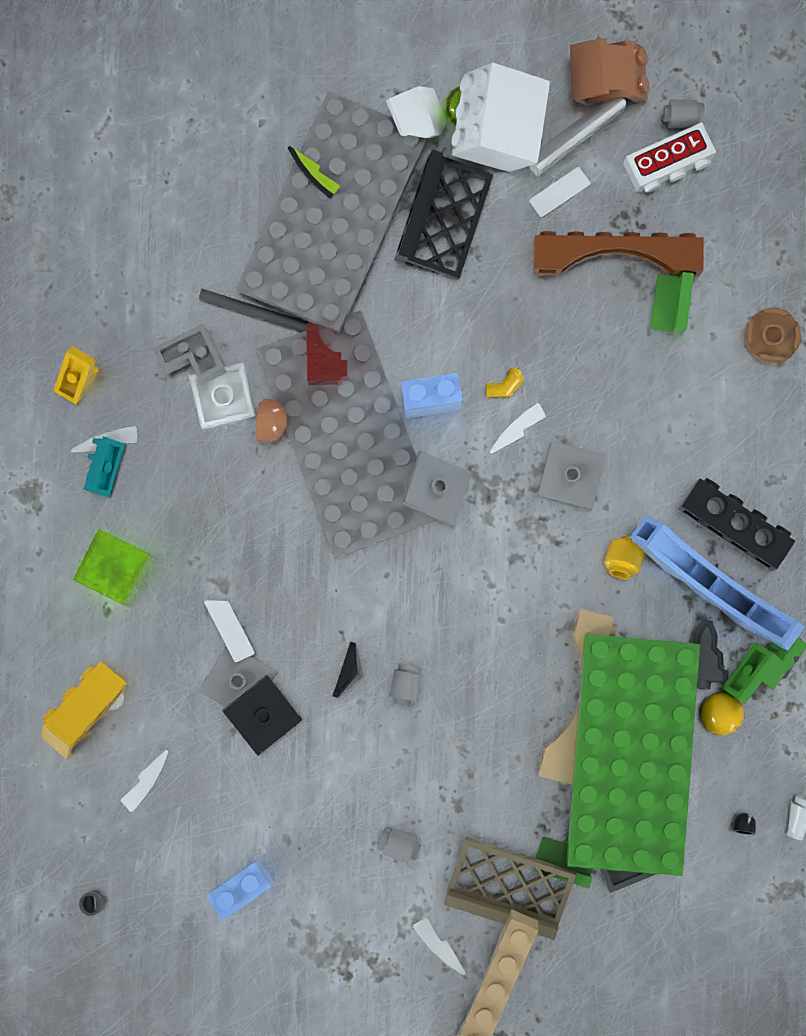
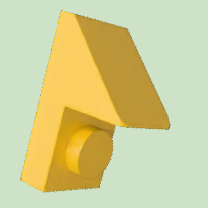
[53,346,99,405]

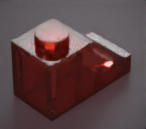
[306,324,348,385]

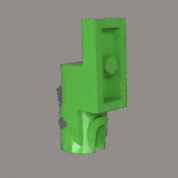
[722,637,806,704]

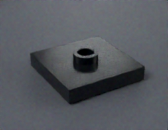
[222,675,302,756]

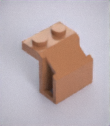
[570,38,649,106]

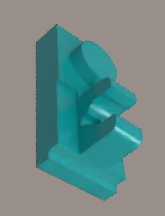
[83,436,125,497]

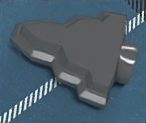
[691,620,729,690]

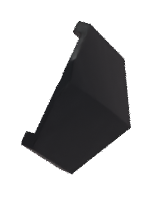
[332,641,364,698]

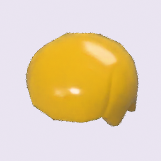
[700,692,744,736]

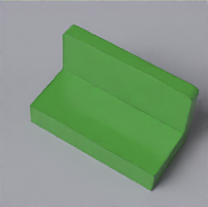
[650,272,694,334]
[532,837,593,889]

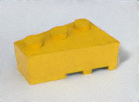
[41,661,127,759]

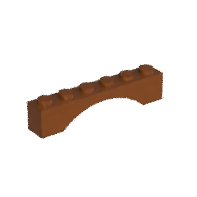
[533,231,704,276]

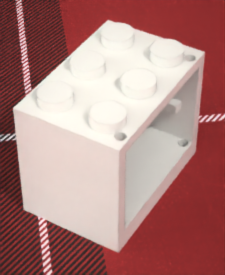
[451,62,550,172]

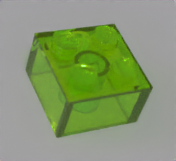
[73,529,154,606]

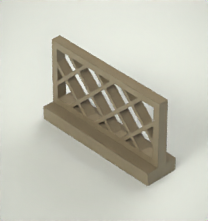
[444,836,576,940]

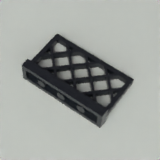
[394,150,494,280]

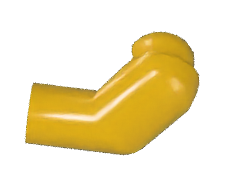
[486,367,524,397]

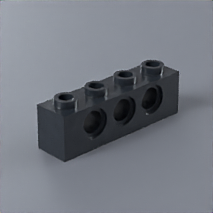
[678,478,795,571]

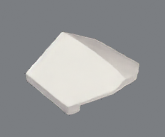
[386,86,448,138]

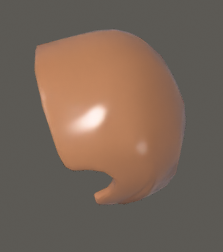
[256,399,287,441]

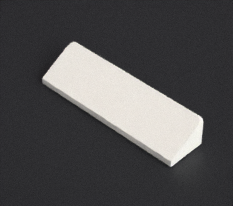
[529,98,627,176]

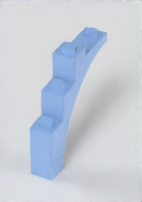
[629,515,805,650]

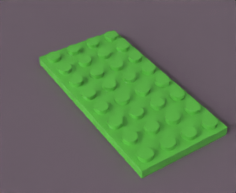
[566,634,700,876]

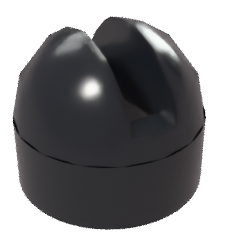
[732,813,756,835]

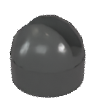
[79,892,105,916]

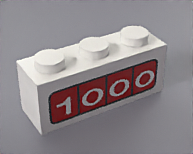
[623,122,716,193]

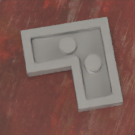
[153,324,227,385]

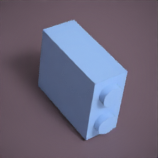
[401,373,462,419]
[205,857,275,921]

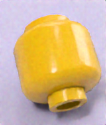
[605,535,645,580]

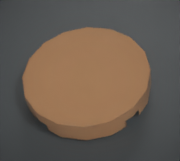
[744,307,801,364]

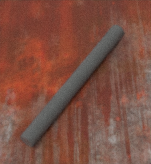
[199,288,309,332]

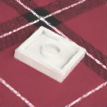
[189,362,256,430]

